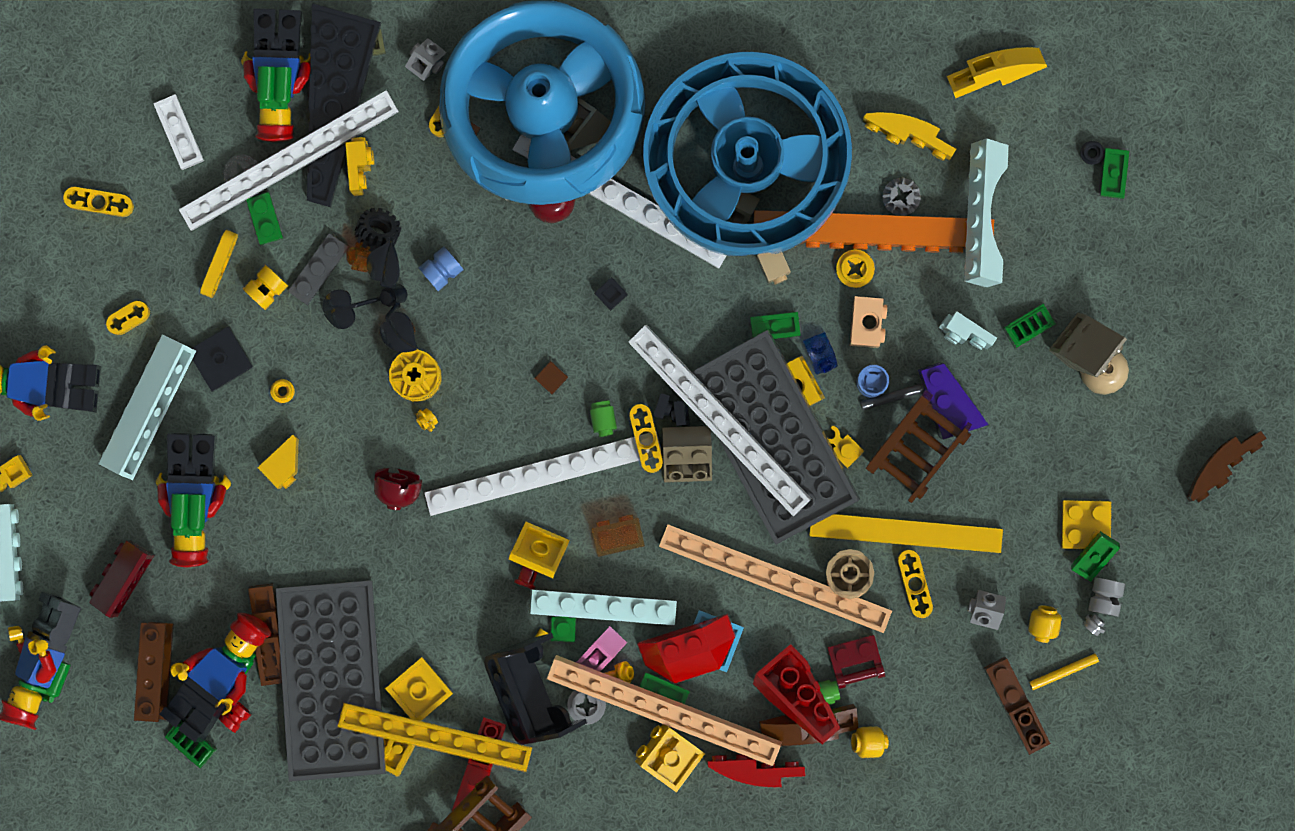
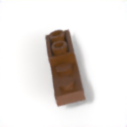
[1187,431,1267,502]
[984,657,1051,755]
[759,704,858,746]

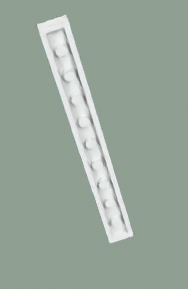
[179,90,399,231]
[513,135,726,269]
[629,325,812,516]
[425,432,662,516]

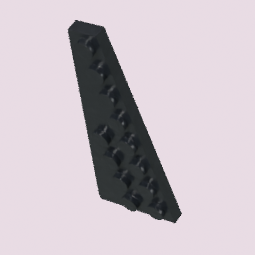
[307,4,382,207]

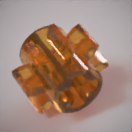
[347,242,371,272]

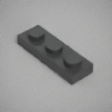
[288,233,349,306]

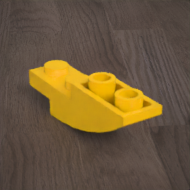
[947,47,1047,98]
[862,112,956,161]

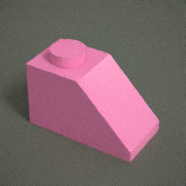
[576,626,627,672]

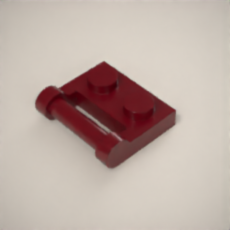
[827,635,885,689]

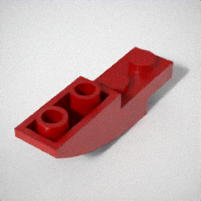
[452,717,506,811]
[707,754,805,787]

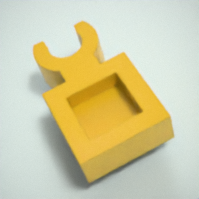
[827,426,864,468]
[0,455,33,493]

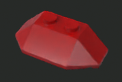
[637,614,736,683]

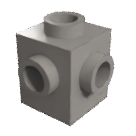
[405,38,447,81]
[967,590,1006,630]

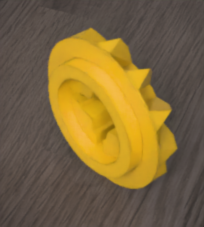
[836,250,875,288]

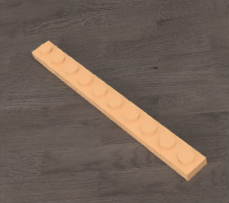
[659,524,892,633]
[547,655,782,766]

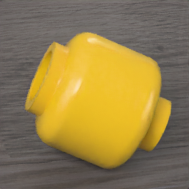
[1028,605,1062,643]
[851,726,889,758]

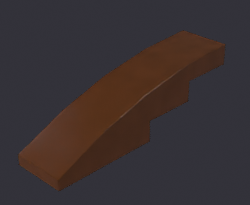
[248,583,282,686]

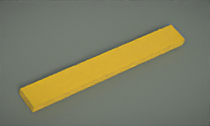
[809,514,1003,553]
[338,703,532,772]

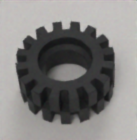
[354,208,401,252]

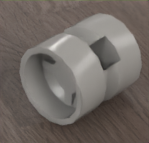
[1088,577,1126,617]

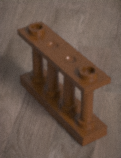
[865,390,972,503]
[134,622,174,722]
[434,775,532,831]

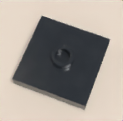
[191,326,254,392]

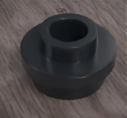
[1080,141,1104,165]

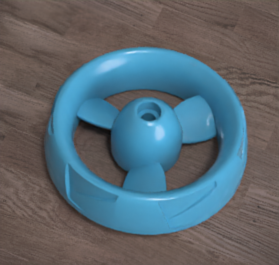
[439,0,645,205]
[643,52,852,256]

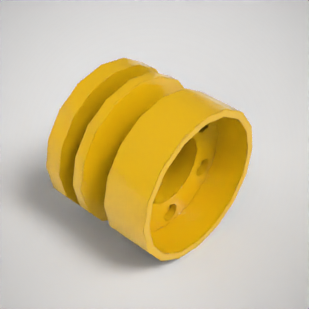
[389,349,442,402]

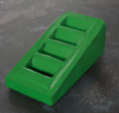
[1002,304,1056,349]
[165,726,217,768]

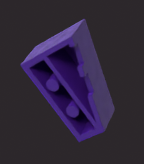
[918,362,989,440]

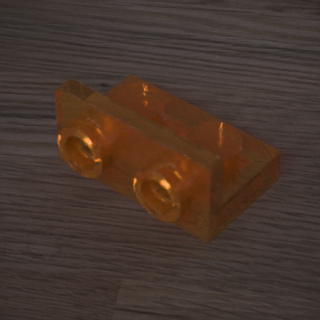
[591,514,645,557]

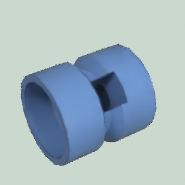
[418,246,464,291]
[856,365,889,398]

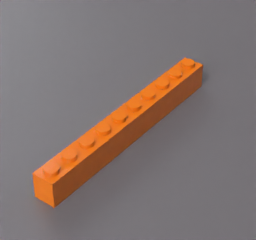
[753,210,994,253]

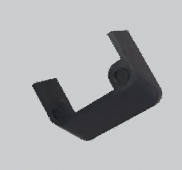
[484,633,587,745]

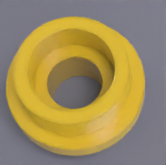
[270,379,295,403]

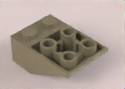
[1049,313,1127,377]

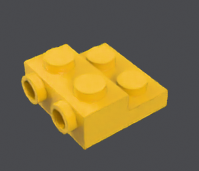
[346,137,375,196]
[635,724,705,792]

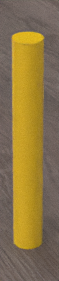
[1029,653,1099,690]

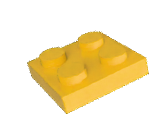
[1061,500,1111,549]
[509,522,570,578]
[385,657,454,721]

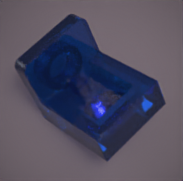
[803,332,838,375]

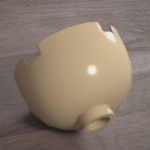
[1080,353,1129,395]
[826,549,874,599]

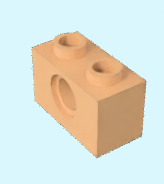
[850,296,887,348]

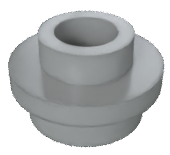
[1083,614,1106,636]

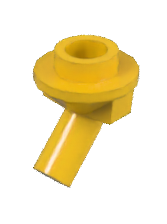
[605,661,634,683]

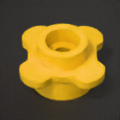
[416,408,438,432]

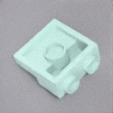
[939,311,997,350]

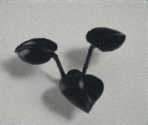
[322,241,418,352]

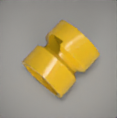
[243,265,288,310]

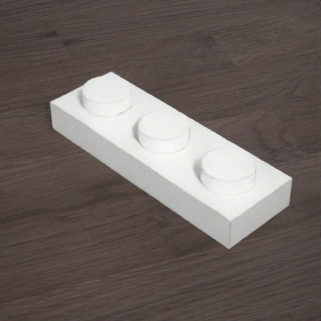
[153,94,204,170]

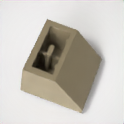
[662,426,712,482]

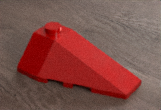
[753,644,840,745]

